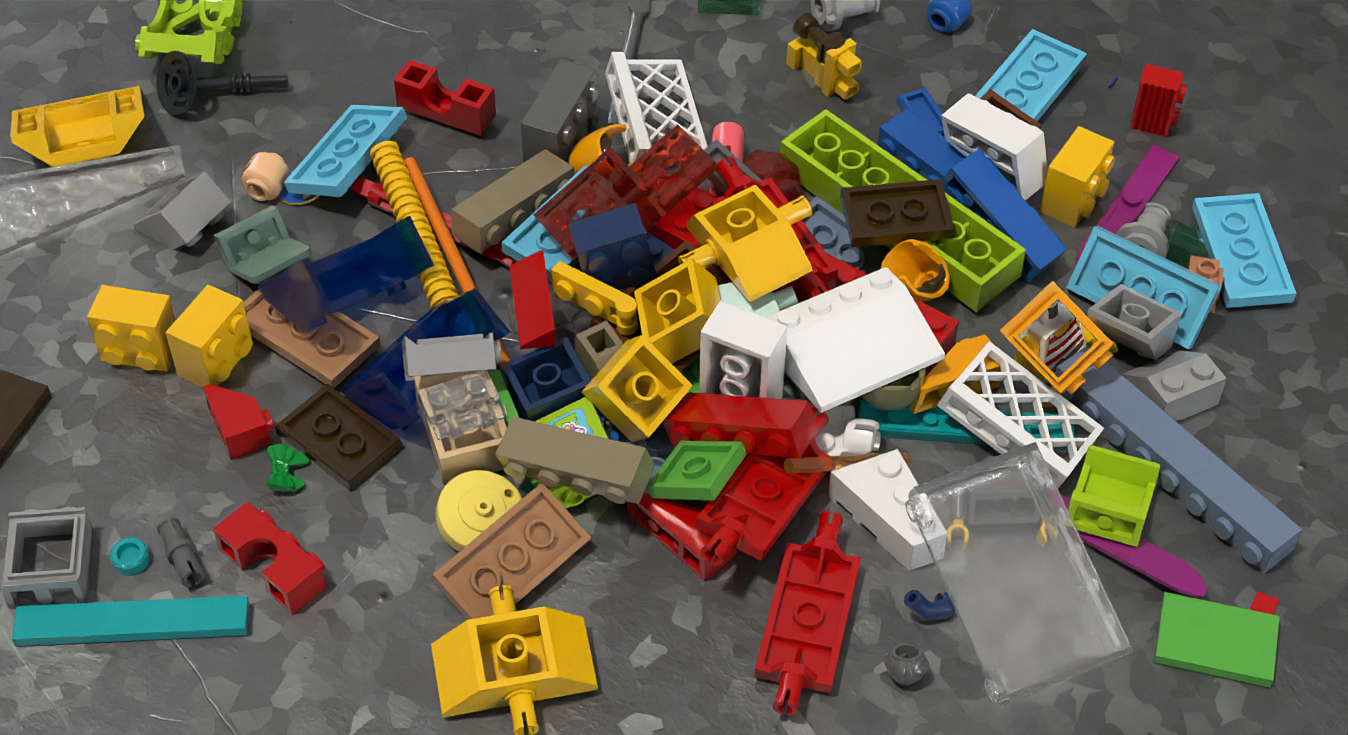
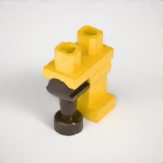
[786,13,863,100]

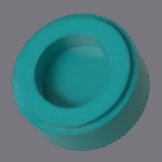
[109,537,150,576]

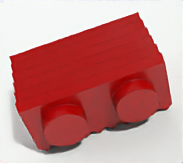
[1129,64,1187,137]

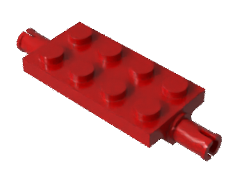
[711,156,838,299]
[695,407,833,566]
[754,511,861,716]

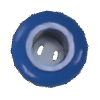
[926,0,972,33]

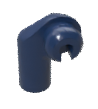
[904,590,956,621]

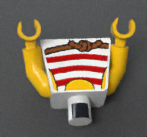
[1015,300,1118,408]

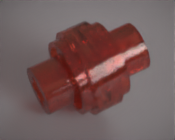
[743,149,803,202]

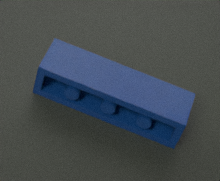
[878,109,966,196]
[942,148,1067,284]

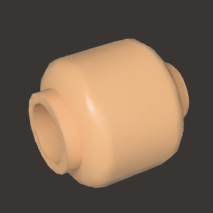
[241,152,290,201]

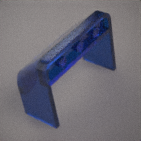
[258,216,434,331]
[341,288,511,431]

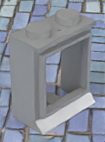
[402,333,501,382]
[0,506,92,609]

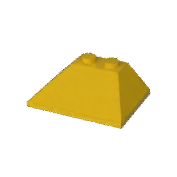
[10,86,144,169]

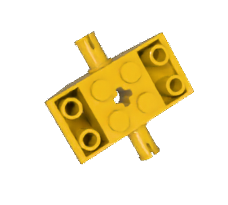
[678,185,813,302]
[431,585,598,735]

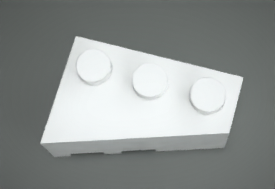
[941,93,1048,201]
[828,449,947,571]

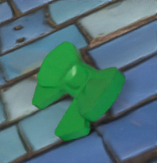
[266,444,309,492]

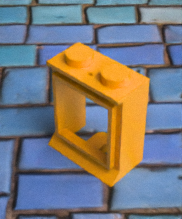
[1000,281,1114,395]

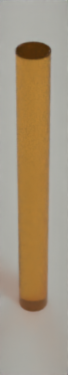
[784,452,910,474]

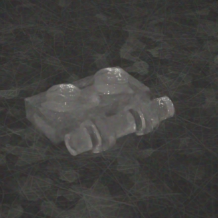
[418,370,508,440]

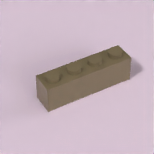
[451,149,574,254]
[495,416,655,504]

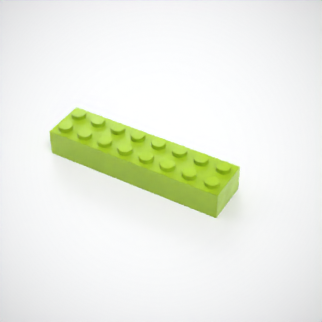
[779,109,1026,312]

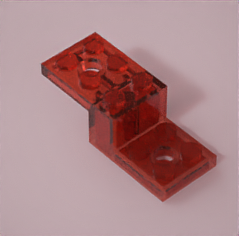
[533,124,719,260]

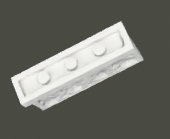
[605,52,708,170]
[937,341,1104,492]

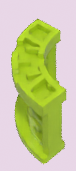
[135,0,244,64]

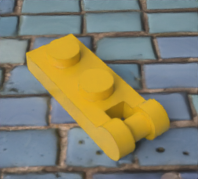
[551,261,638,335]

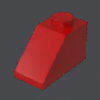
[202,384,274,460]

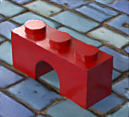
[393,60,496,136]
[213,501,326,614]

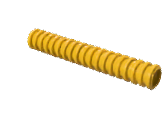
[370,141,460,313]

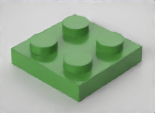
[647,441,747,501]

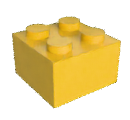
[1040,126,1115,228]
[634,258,721,364]
[165,284,253,388]
[87,285,176,372]
[582,335,693,442]

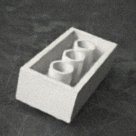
[699,301,787,399]

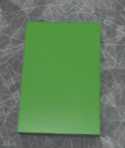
[1154,592,1280,688]

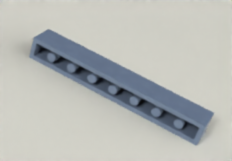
[1055,346,1303,573]

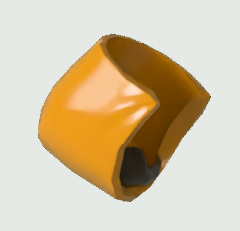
[568,124,641,181]
[881,239,950,303]

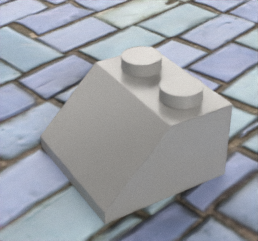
[133,171,231,249]
[1087,284,1182,361]
[1121,351,1227,422]

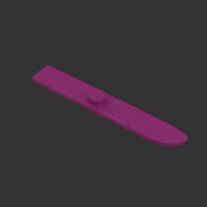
[1075,145,1180,265]
[1049,489,1207,599]

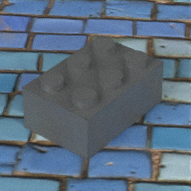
[521,59,600,163]

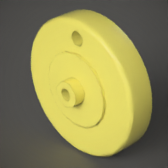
[435,470,523,552]

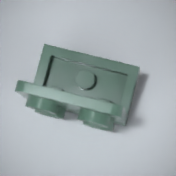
[213,206,312,284]

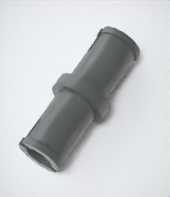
[157,517,205,587]

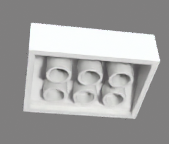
[765,267,945,413]

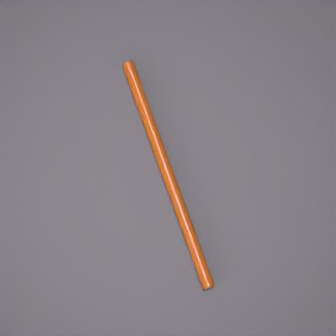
[404,157,511,373]

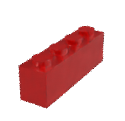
[663,392,818,459]

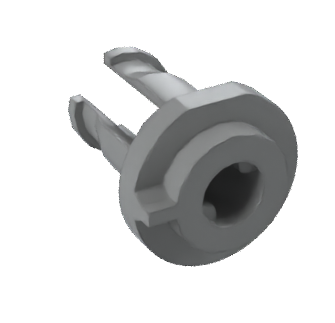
[811,0,880,31]
[1116,203,1171,258]

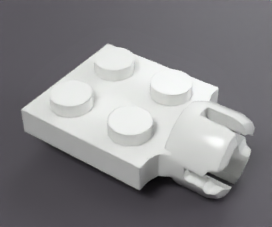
[784,397,881,470]

